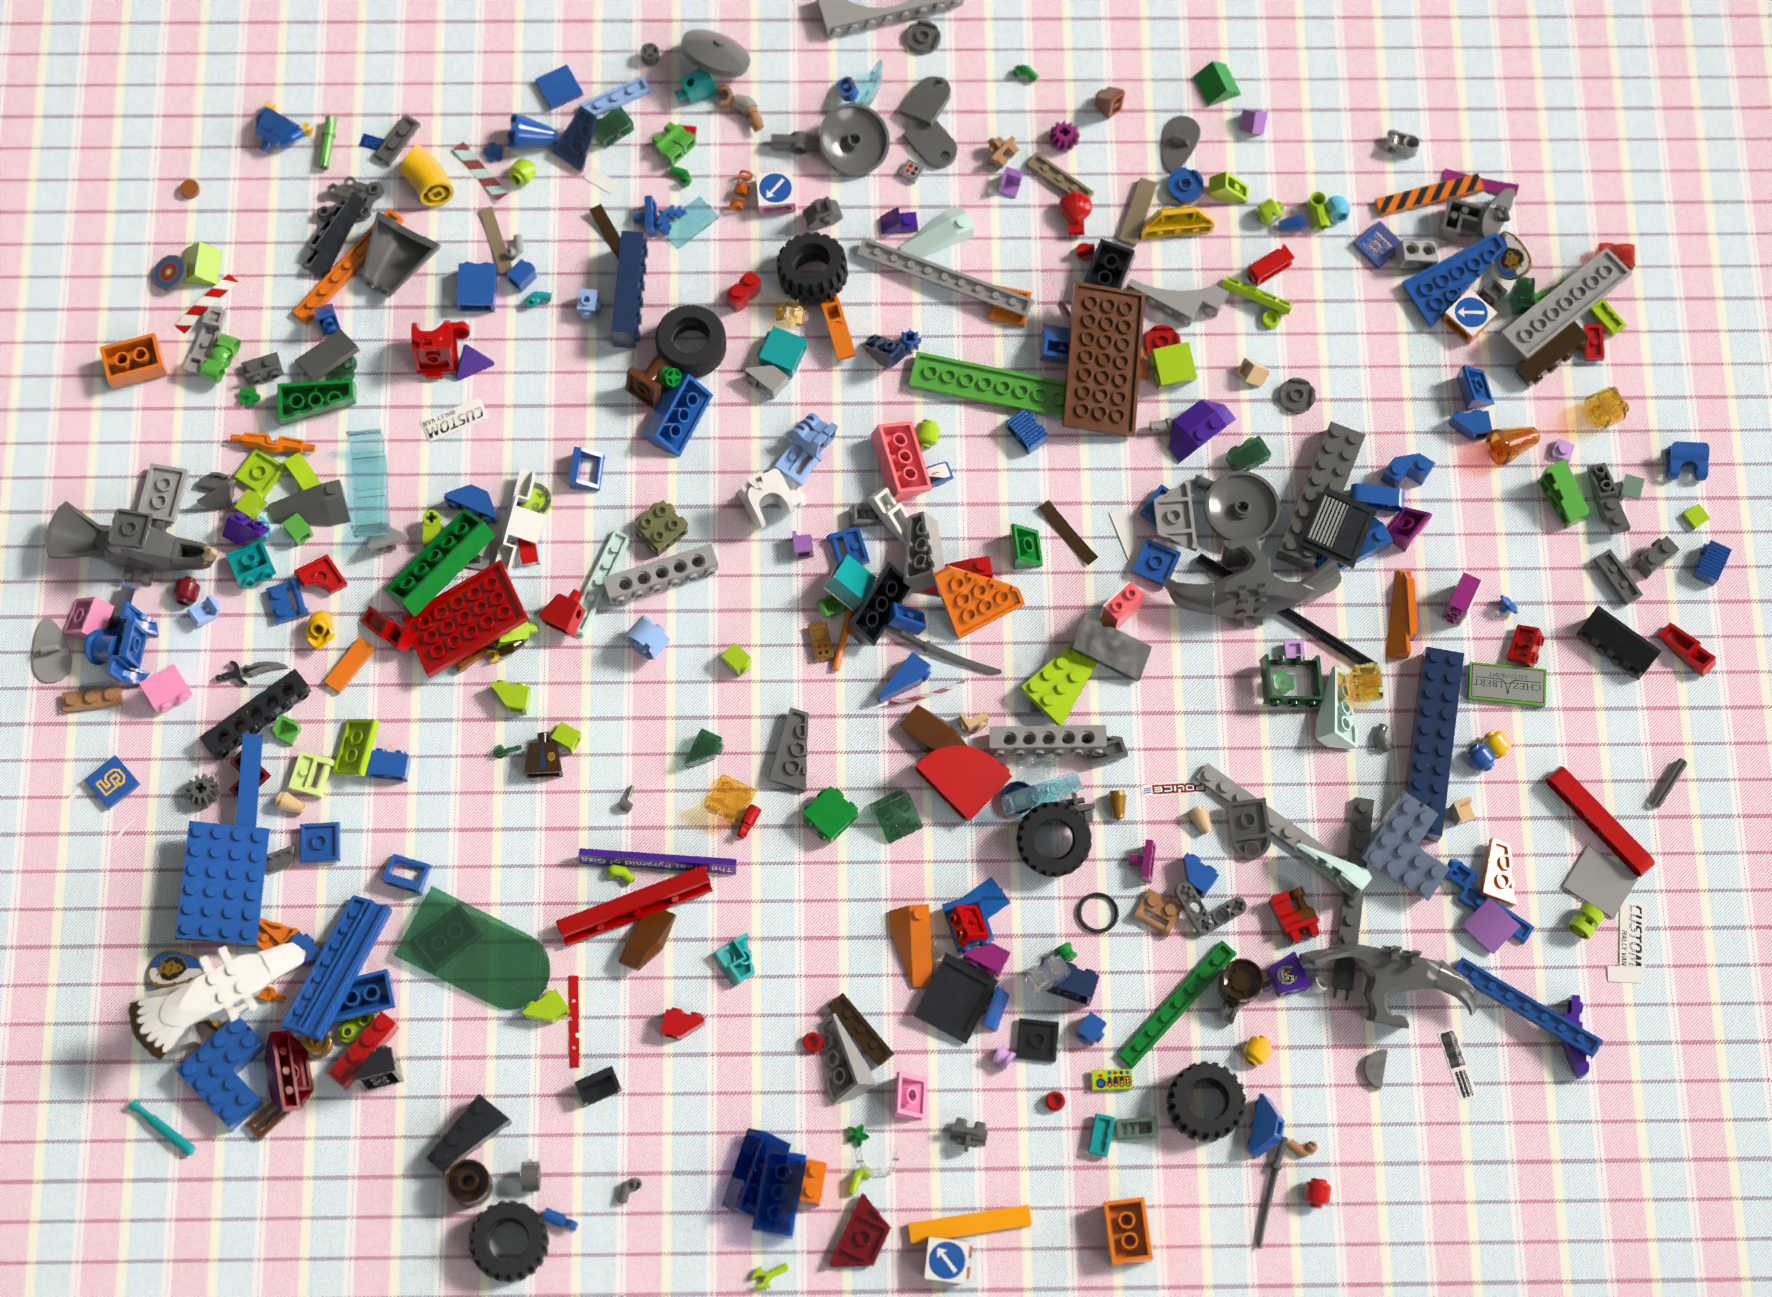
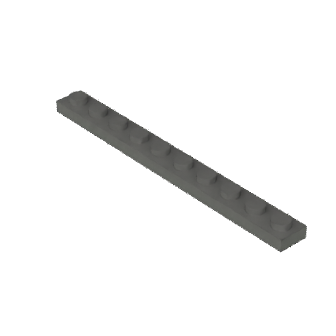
[1332,797,1374,990]

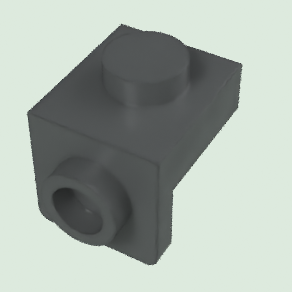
[1479,279,1508,307]

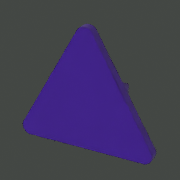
[456,344,494,380]

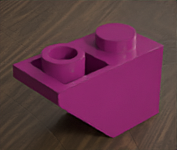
[964,943,1011,977]

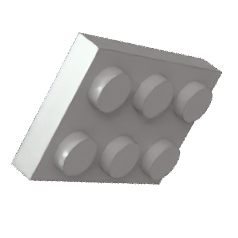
[137,463,189,524]

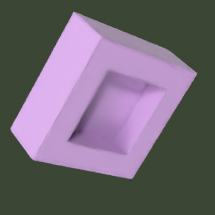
[1551,438,1575,463]
[1284,640,1305,660]

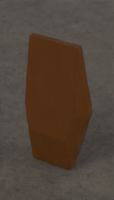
[900,704,968,754]
[618,910,676,971]

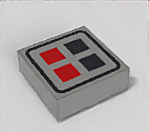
[899,159,924,183]

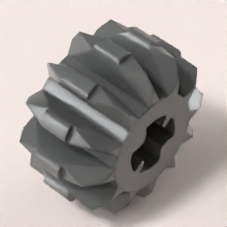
[185,774,220,808]

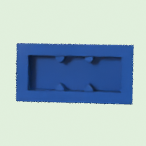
[633,195,658,237]

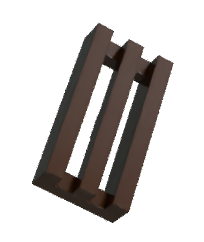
[246,1101,292,1140]

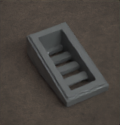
[848,505,885,527]

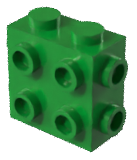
[803,786,858,844]

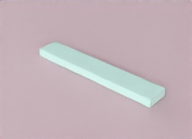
[576,529,632,637]

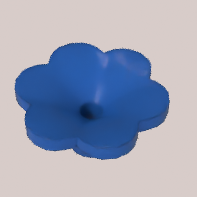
[1499,594,1518,614]

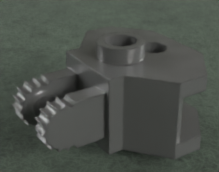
[802,196,843,230]

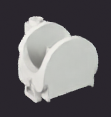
[738,469,808,529]

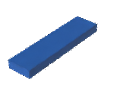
[1457,885,1535,944]

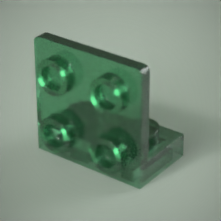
[869,788,923,843]

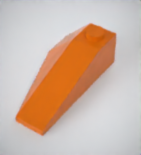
[889,904,932,988]

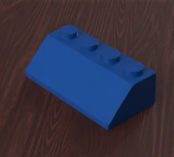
[641,373,713,457]
[332,969,396,1023]

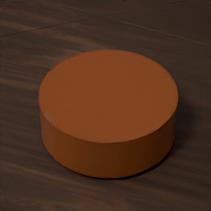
[180,179,200,199]

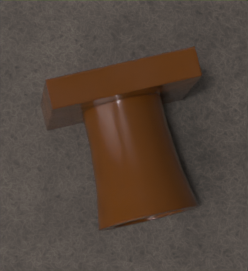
[626,356,672,410]

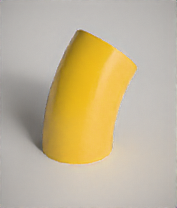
[398,144,454,206]

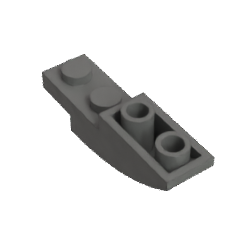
[1587,462,1631,535]

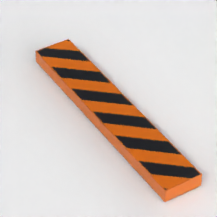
[1374,173,1484,217]

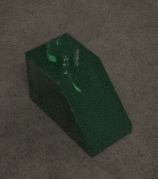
[684,728,724,769]

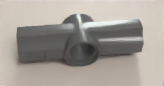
[771,131,820,155]

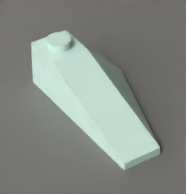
[1315,666,1358,749]
[1293,843,1372,900]

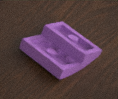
[1462,897,1520,954]

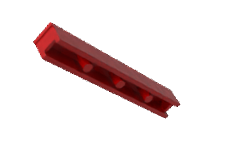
[556,865,713,947]

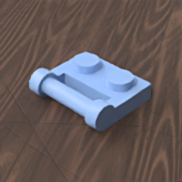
[775,442,824,486]

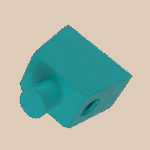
[674,68,717,104]

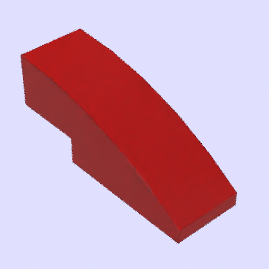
[360,606,416,652]
[1658,622,1716,677]

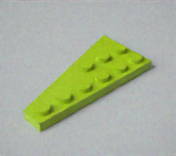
[1020,617,1110,726]

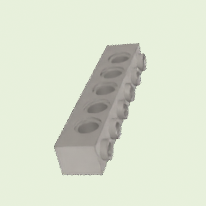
[602,544,719,604]
[990,725,1107,757]

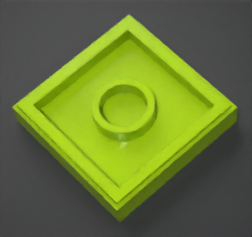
[234,448,287,498]

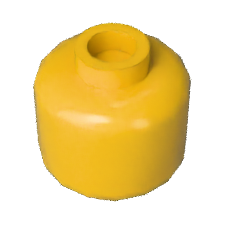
[1482,730,1511,759]
[1242,1035,1272,1066]

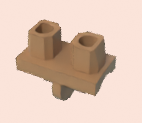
[986,136,1019,169]

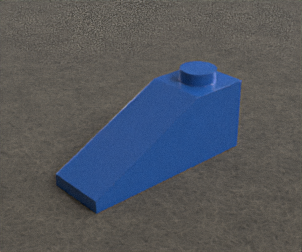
[878,652,931,704]

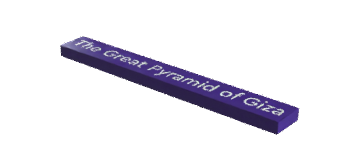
[578,848,737,874]

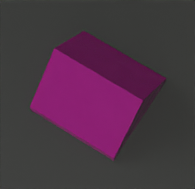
[1387,507,1432,552]

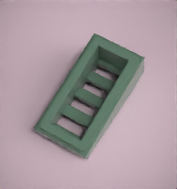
[1116,1117,1159,1140]

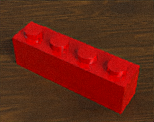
[328,1011,400,1090]

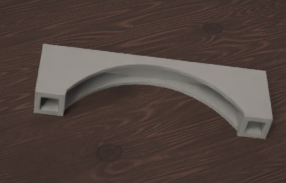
[816,0,964,38]

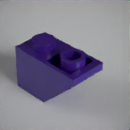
[222,511,270,545]

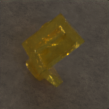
[775,300,807,327]

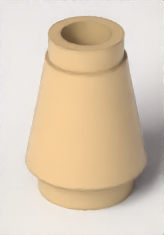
[274,791,305,815]
[1189,804,1213,835]

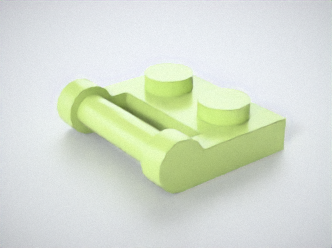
[288,751,335,798]

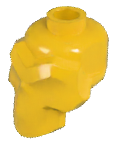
[304,610,335,650]

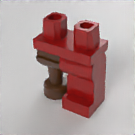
[1268,887,1320,945]

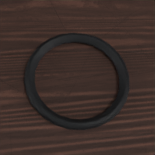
[1077,893,1119,933]

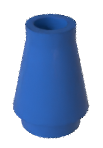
[1278,213,1306,232]

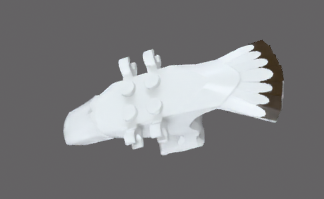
[128,943,307,1060]

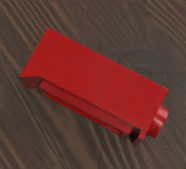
[1246,244,1295,287]

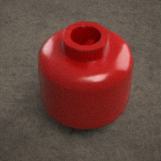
[1303,1178,1331,1209]

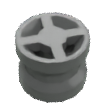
[641,43,659,66]
[1217,1000,1239,1025]

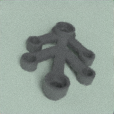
[317,176,384,222]

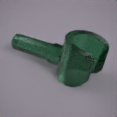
[493,744,522,759]

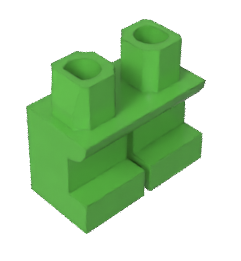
[652,121,697,166]

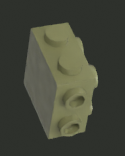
[634,500,688,556]

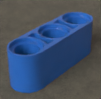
[1350,483,1405,512]

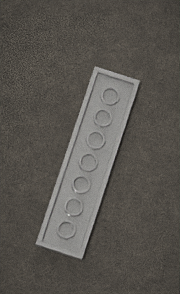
[1500,247,1632,361]

